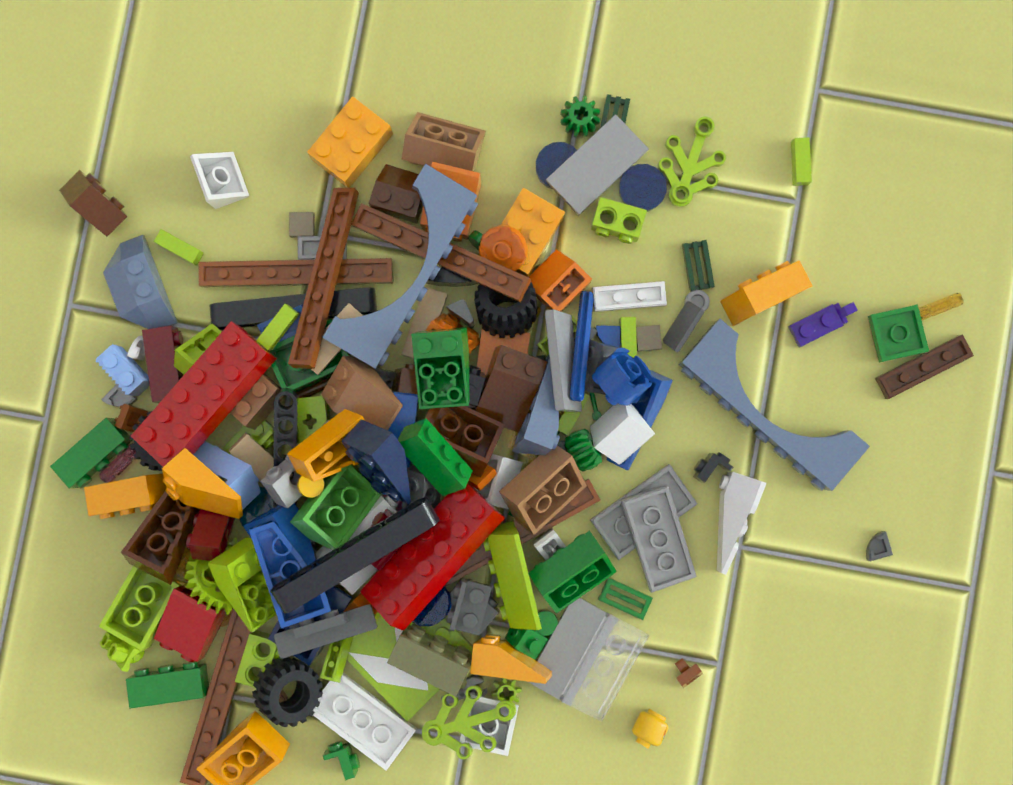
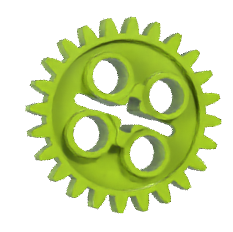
[184,537,237,615]

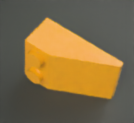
[162,448,243,519]
[470,634,552,684]
[196,711,290,785]

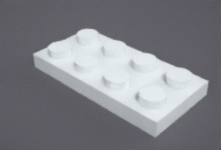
[313,673,417,771]

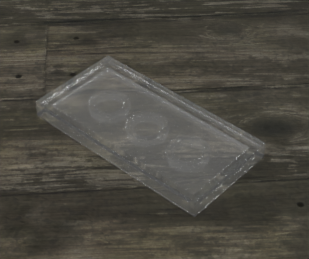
[559,612,650,722]

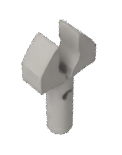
[441,676,487,704]

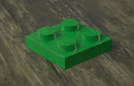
[868,304,929,363]

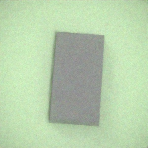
[546,114,649,216]
[545,309,582,412]
[590,464,697,560]
[621,484,697,593]
[529,598,617,705]

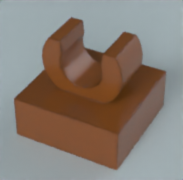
[115,403,148,432]
[675,658,703,688]

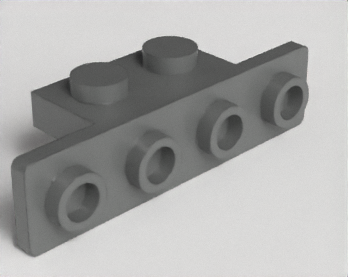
[274,604,378,659]

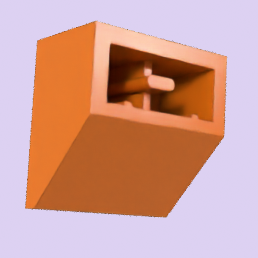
[529,249,592,312]

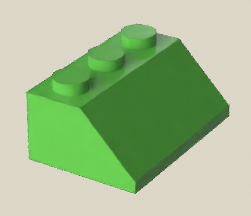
[290,465,381,550]

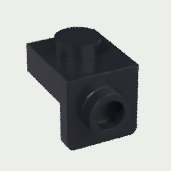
[469,365,485,406]
[693,452,734,483]

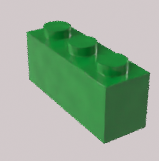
[50,417,133,489]
[398,418,473,496]
[126,661,209,709]

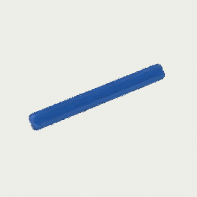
[570,291,594,401]

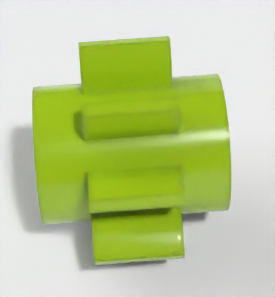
[491,678,522,703]

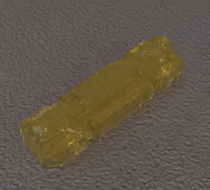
[919,293,964,320]

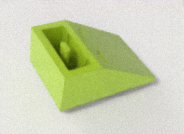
[208,537,276,632]

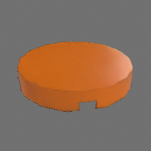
[479,225,528,271]

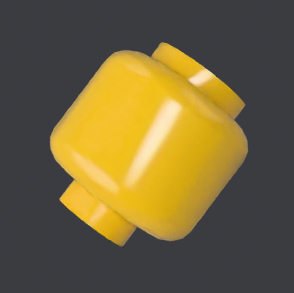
[632,709,668,749]

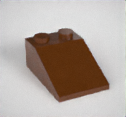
[475,345,547,432]
[425,406,505,477]

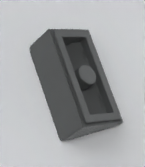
[446,299,475,329]
[663,301,704,353]

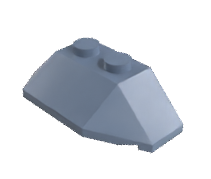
[103,235,178,329]

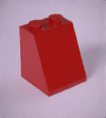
[154,584,227,662]

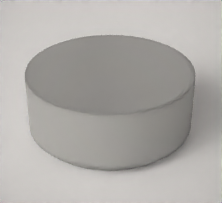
[684,290,710,311]

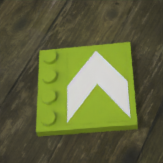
[347,602,473,722]

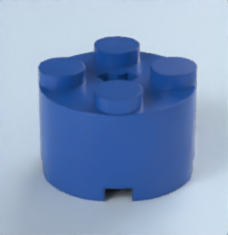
[592,348,652,406]

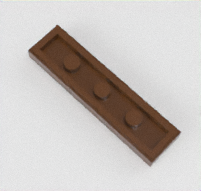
[875,334,974,399]

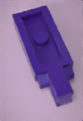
[788,302,858,347]

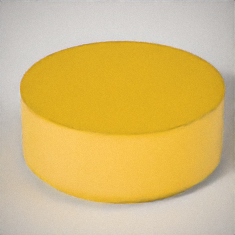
[297,476,324,498]

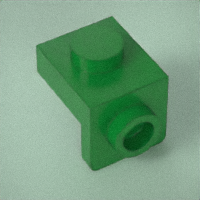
[505,628,549,660]
[323,741,360,781]

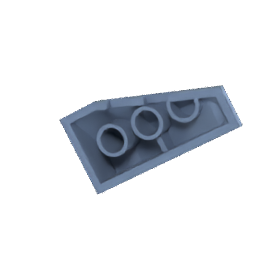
[512,354,560,455]

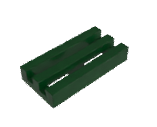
[600,94,630,128]
[682,240,715,292]

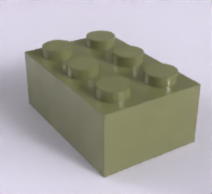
[387,624,472,697]

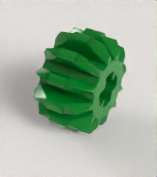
[560,96,601,138]
[565,429,602,472]

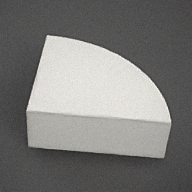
[127,336,145,361]

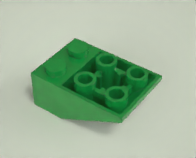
[411,327,469,409]

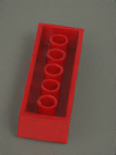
[131,321,277,467]
[360,483,505,631]

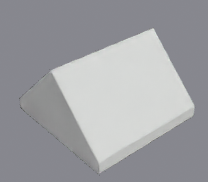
[190,152,249,209]
[590,404,655,464]

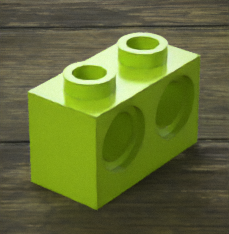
[591,197,647,244]
[174,323,222,375]
[235,630,281,688]

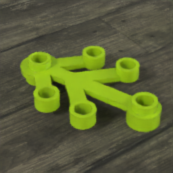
[658,116,726,207]
[422,685,516,760]

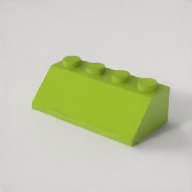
[483,521,542,630]

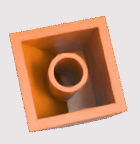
[420,162,481,242]

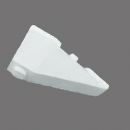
[717,471,766,575]

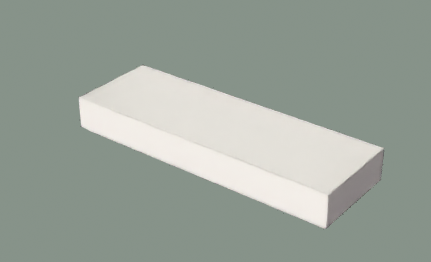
[592,281,667,312]

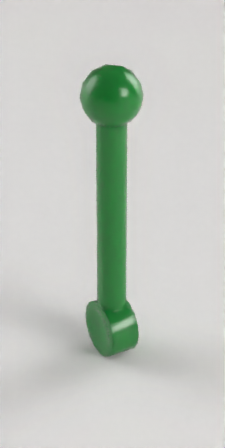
[589,392,602,421]

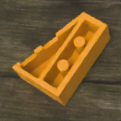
[287,409,365,482]

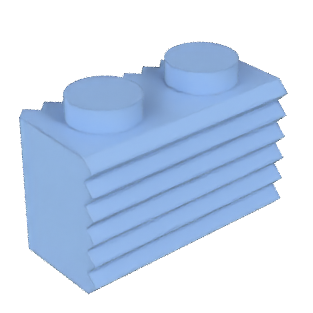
[96,344,150,396]

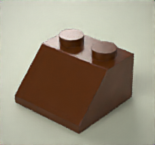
[369,164,423,224]

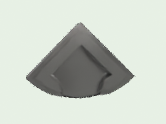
[866,531,893,561]

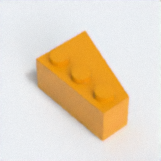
[720,260,813,326]
[84,473,167,519]

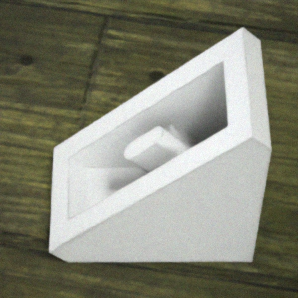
[533,528,566,560]

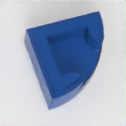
[596,325,620,348]

